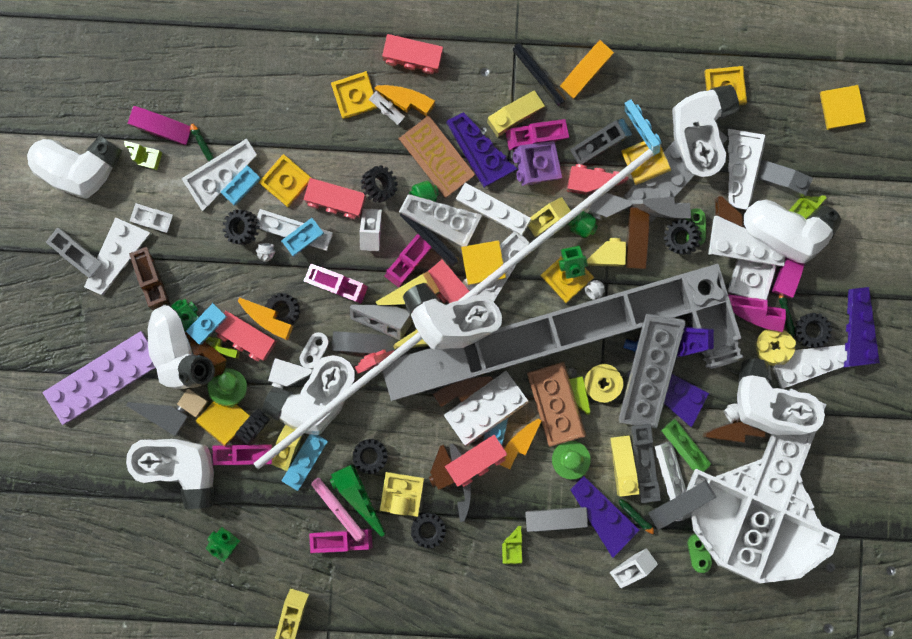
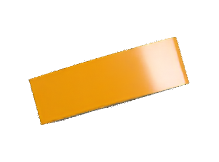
[560,40,614,99]
[375,85,435,117]
[238,297,293,340]
[499,419,542,469]

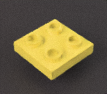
[380,472,424,517]

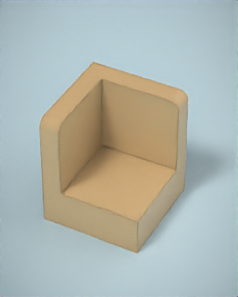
[177,389,210,417]

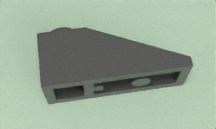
[570,119,633,165]
[757,159,813,198]
[126,402,191,436]

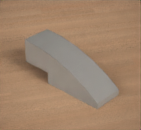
[631,197,691,218]
[46,228,102,278]
[526,507,588,532]

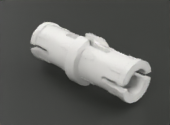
[369,91,405,125]

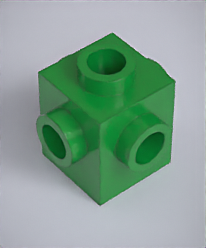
[559,246,588,279]
[171,298,200,332]
[205,527,240,563]

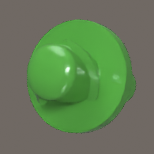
[208,368,247,407]
[552,441,591,479]

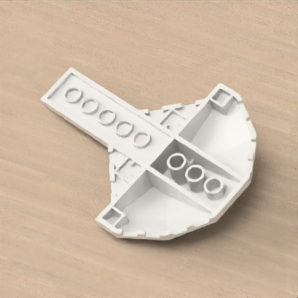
[687,389,840,584]

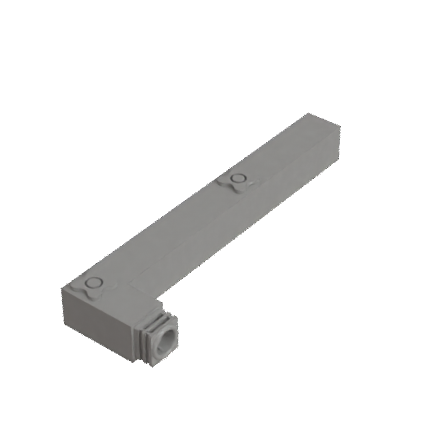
[383,264,743,401]

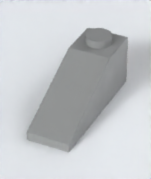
[350,305,412,340]

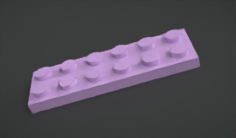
[42,331,156,425]

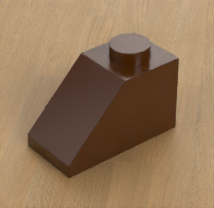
[715,196,745,228]
[429,444,455,490]

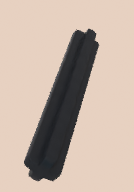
[513,43,566,106]
[400,213,459,267]

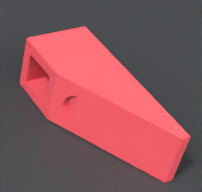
[567,164,629,195]

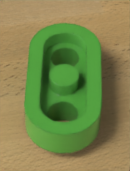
[685,208,706,245]
[687,534,712,573]

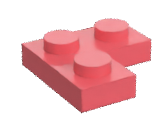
[355,349,394,374]

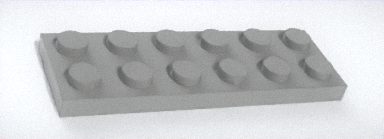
[623,129,728,222]
[618,314,685,428]

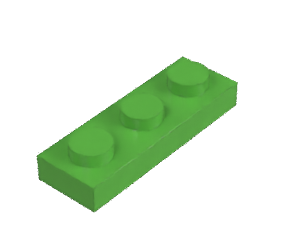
[661,419,711,472]

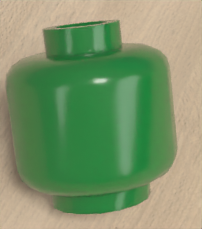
[409,181,439,202]
[568,211,598,238]

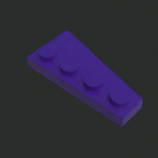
[446,112,517,188]
[844,287,880,367]
[676,327,714,358]
[664,374,709,427]
[570,476,639,558]

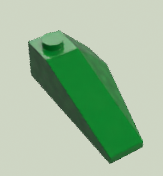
[330,464,386,537]

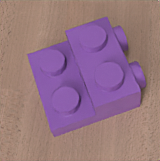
[513,141,562,186]

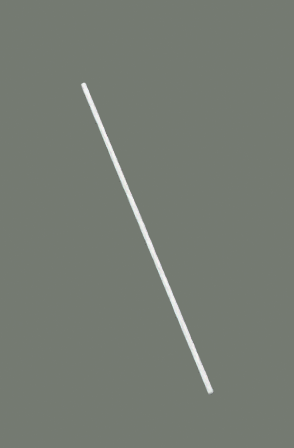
[253,149,654,469]

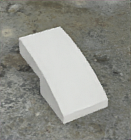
[130,203,173,233]

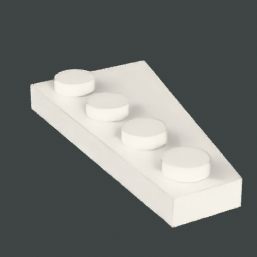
[728,129,767,210]
[182,139,257,211]
[399,195,482,247]
[709,216,785,266]
[84,217,152,295]
[462,232,529,302]
[772,345,847,389]

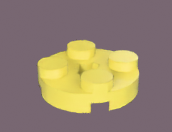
[756,329,796,366]
[584,364,623,403]

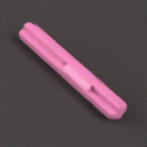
[311,478,365,542]

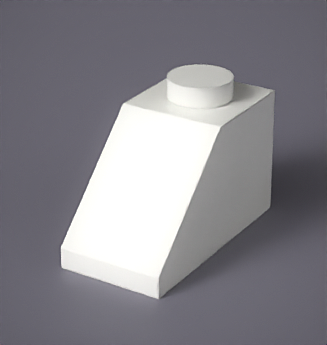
[360,209,382,251]
[268,358,313,389]
[610,548,658,588]

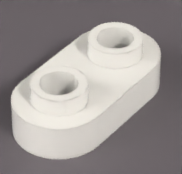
[300,332,329,369]

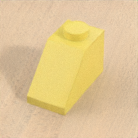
[528,197,571,237]
[587,238,626,267]
[271,425,303,471]

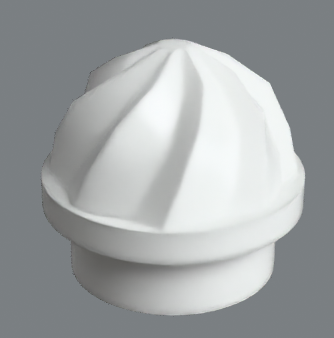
[256,243,275,262]
[585,280,605,300]
[724,404,740,423]

